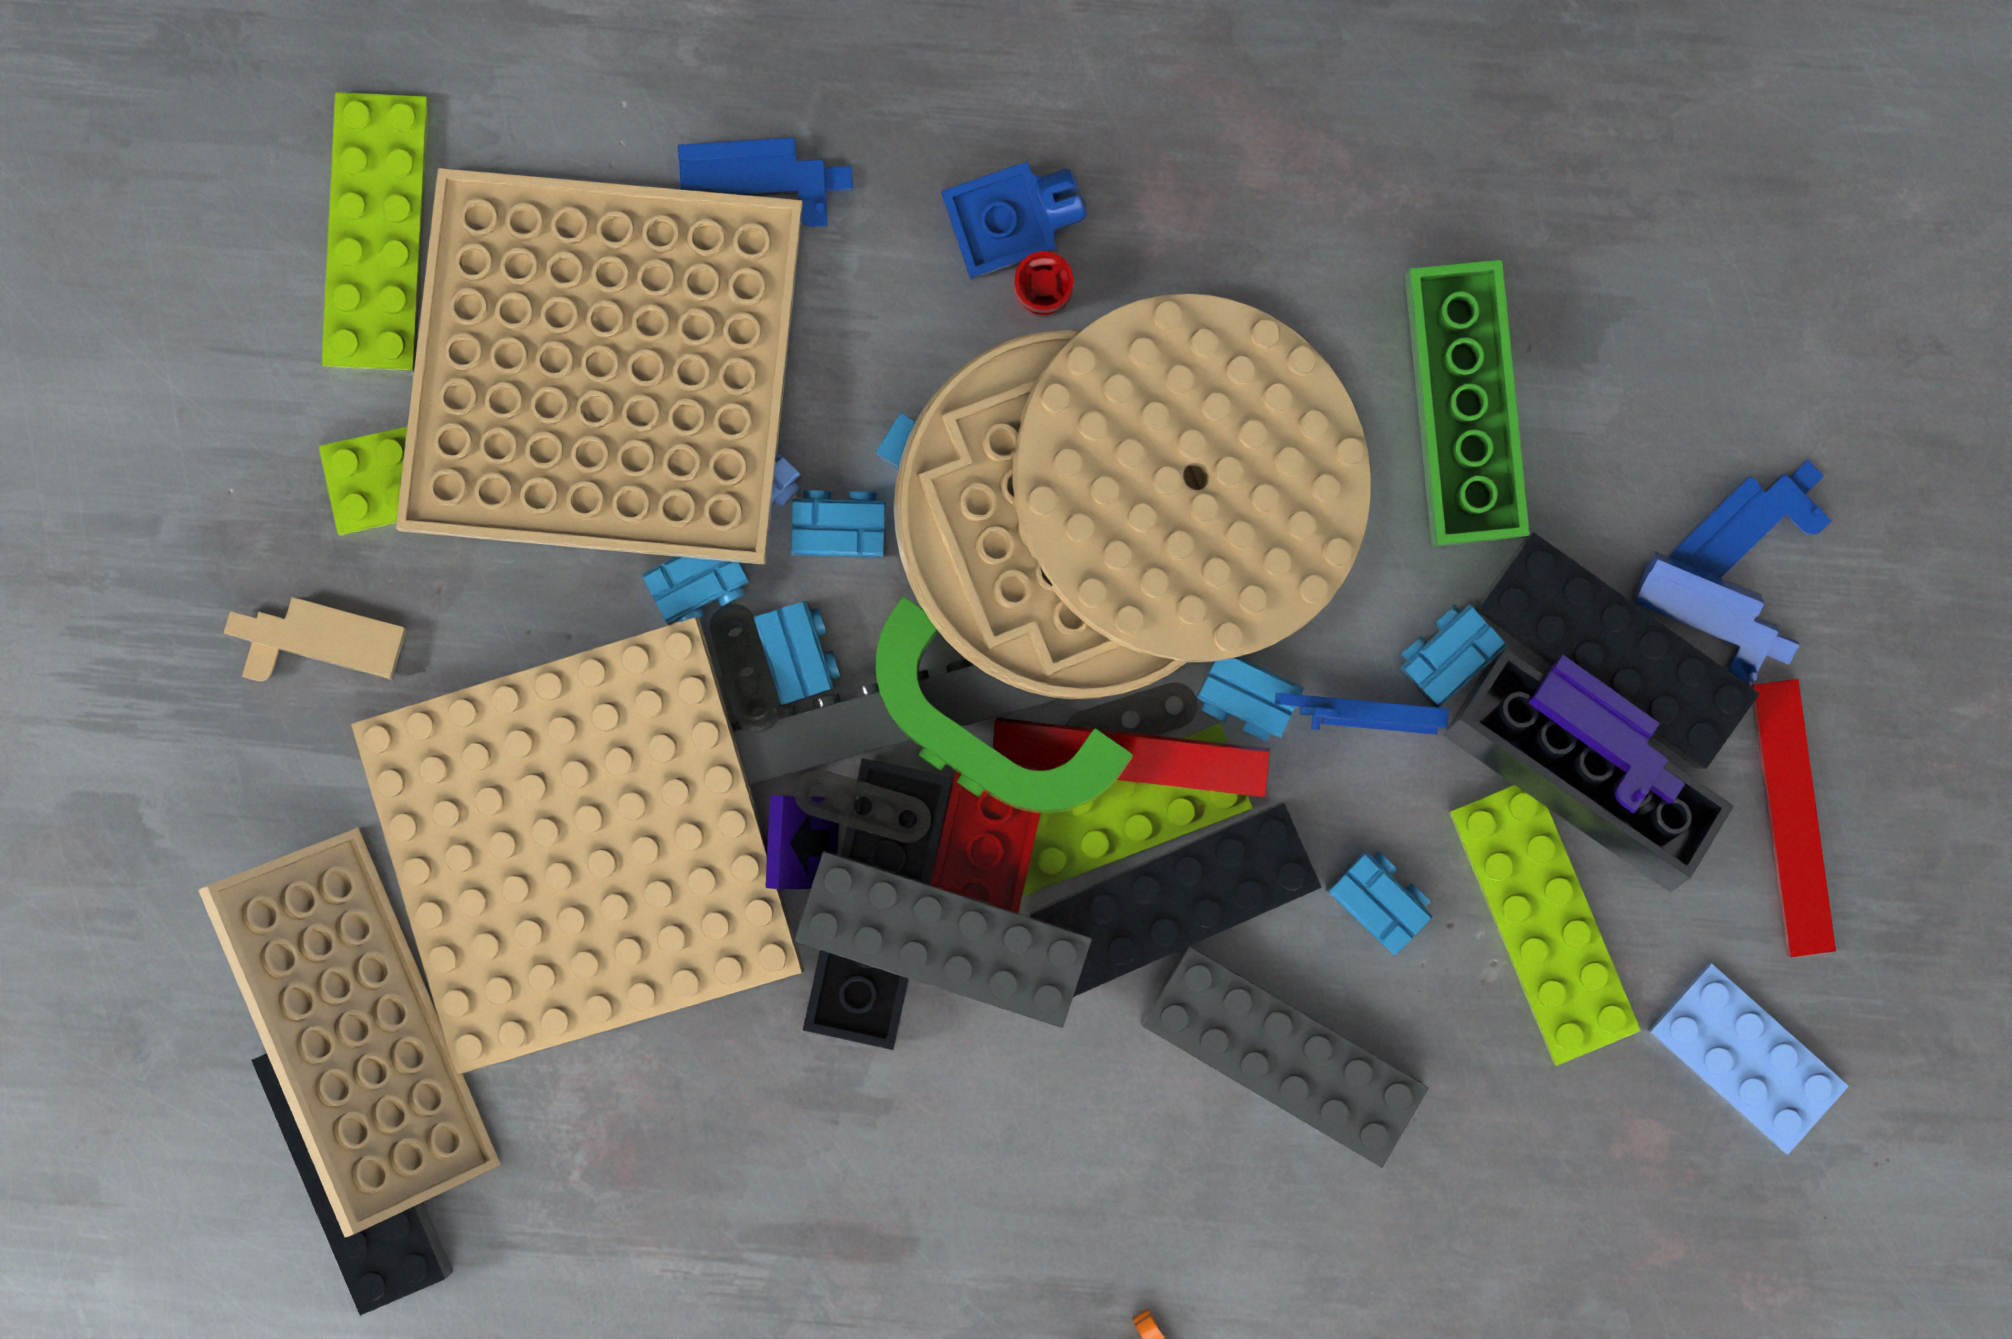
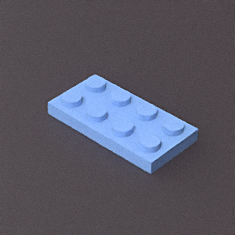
[1648,962,1849,1154]

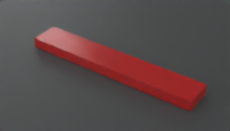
[1751,679,1836,958]
[993,718,1271,797]

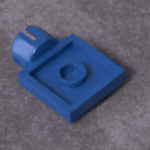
[941,161,1087,279]

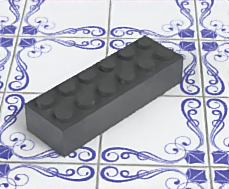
[794,850,1092,1028]
[1141,946,1429,1168]

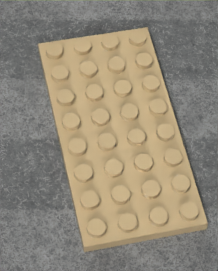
[198,828,501,1237]

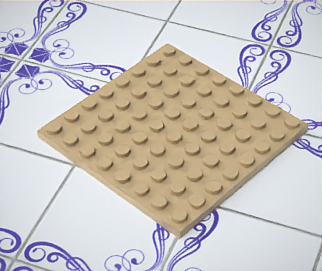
[396,168,803,565]
[351,617,805,1075]

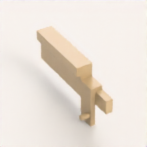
[224,597,407,682]

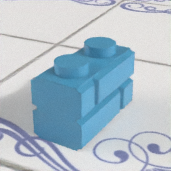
[791,490,886,558]
[641,557,751,625]
[753,601,841,705]
[1398,605,1507,708]
[1196,657,1304,742]
[1326,851,1433,956]

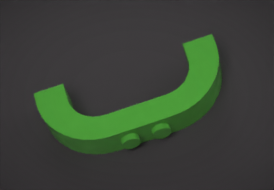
[876,596,1133,813]

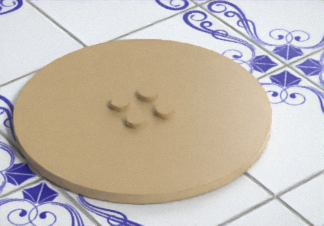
[894,330,1204,700]

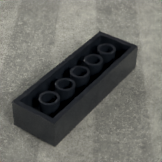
[1474,532,1760,769]
[1443,648,1734,893]
[802,758,953,1050]
[1030,802,1322,997]
[251,1053,453,1316]

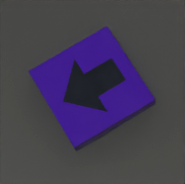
[765,795,840,889]

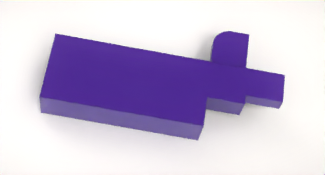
[1528,655,1685,813]

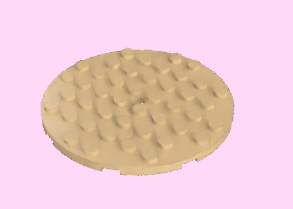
[1013,293,1371,663]

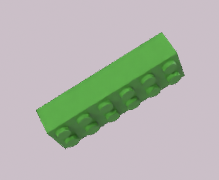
[1405,260,1530,547]

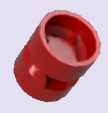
[1014,251,1074,318]

